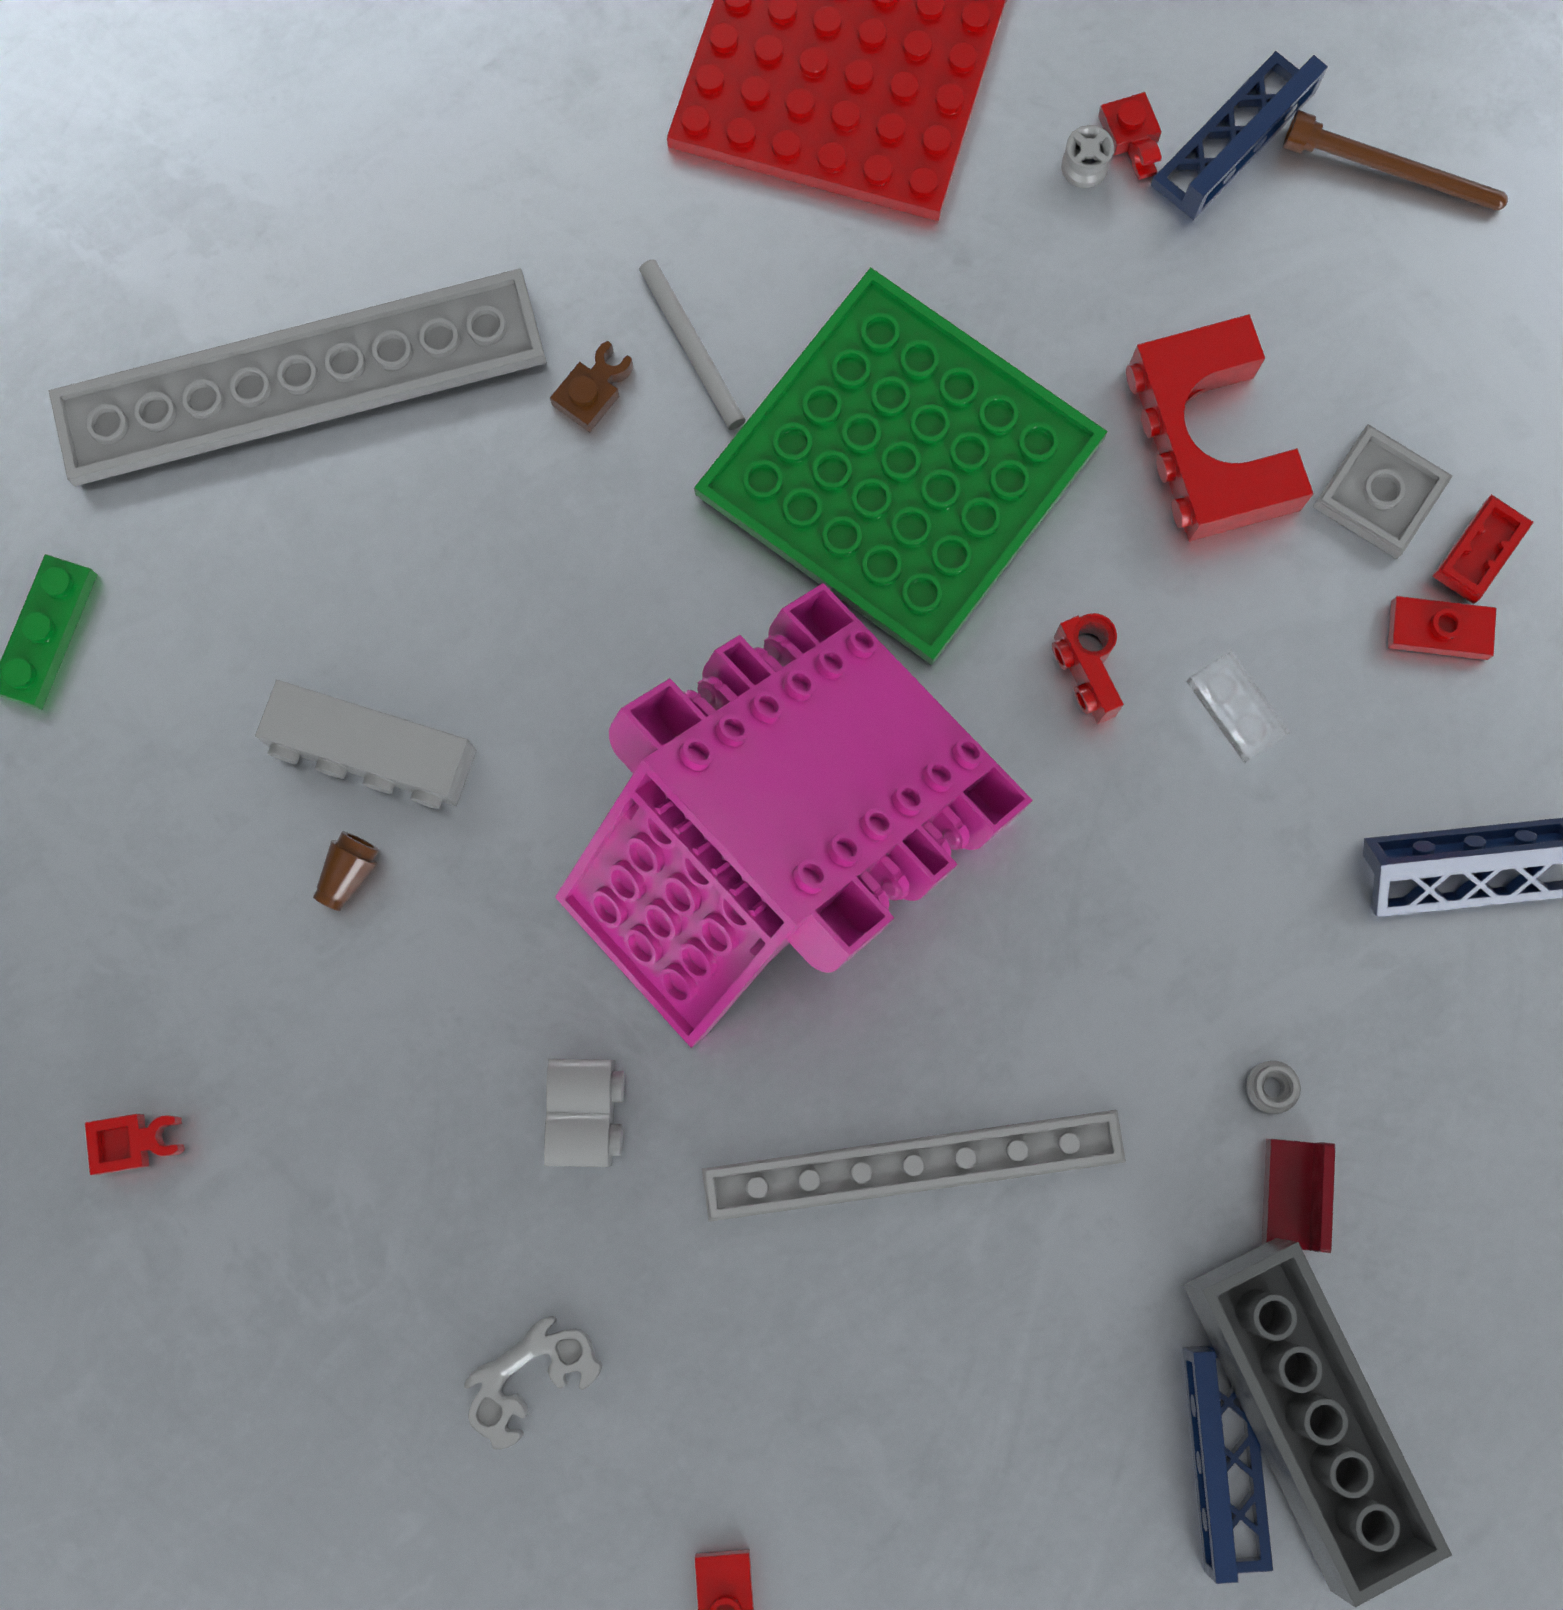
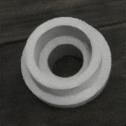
[1246,1061,1301,1114]

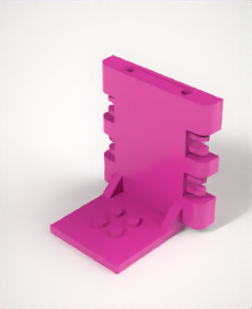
[555,583,1033,1048]

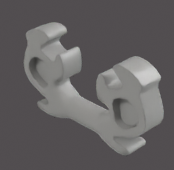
[464,1316,602,1450]

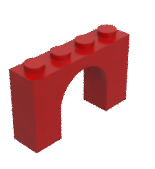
[1126,314,1314,542]

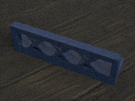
[1151,51,1328,221]
[1363,818,1563,917]
[1182,1345,1273,1584]

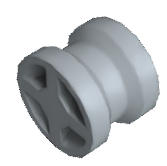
[1061,125,1114,188]

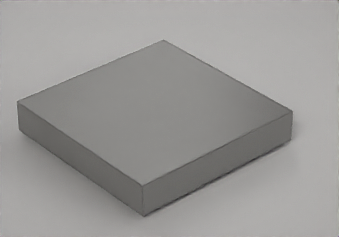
[1313,424,1452,559]

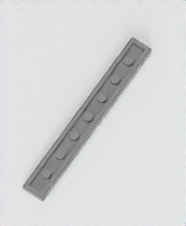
[702,1110,1126,1222]

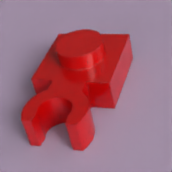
[85,1114,185,1175]

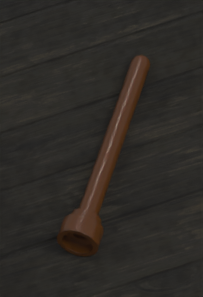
[1282,110,1508,210]

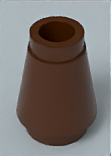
[313,831,379,911]

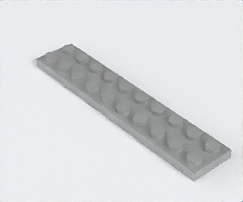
[48,268,547,486]

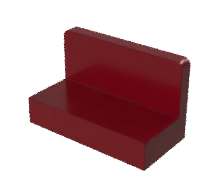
[1261,1139,1335,1253]

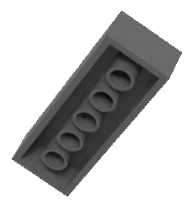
[1183,1238,1452,1608]

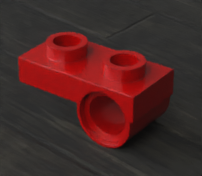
[1052,613,1124,725]

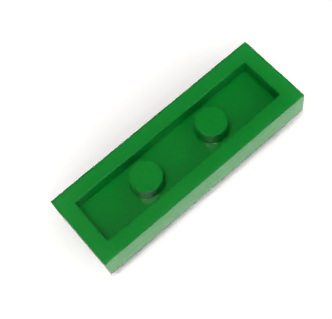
[0,554,98,710]

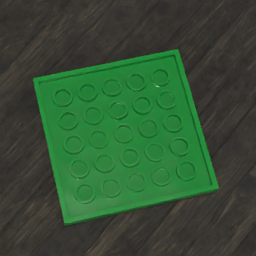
[694,267,1108,665]

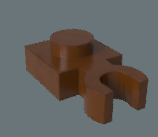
[550,341,633,432]

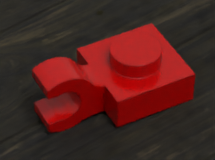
[1098,92,1162,180]

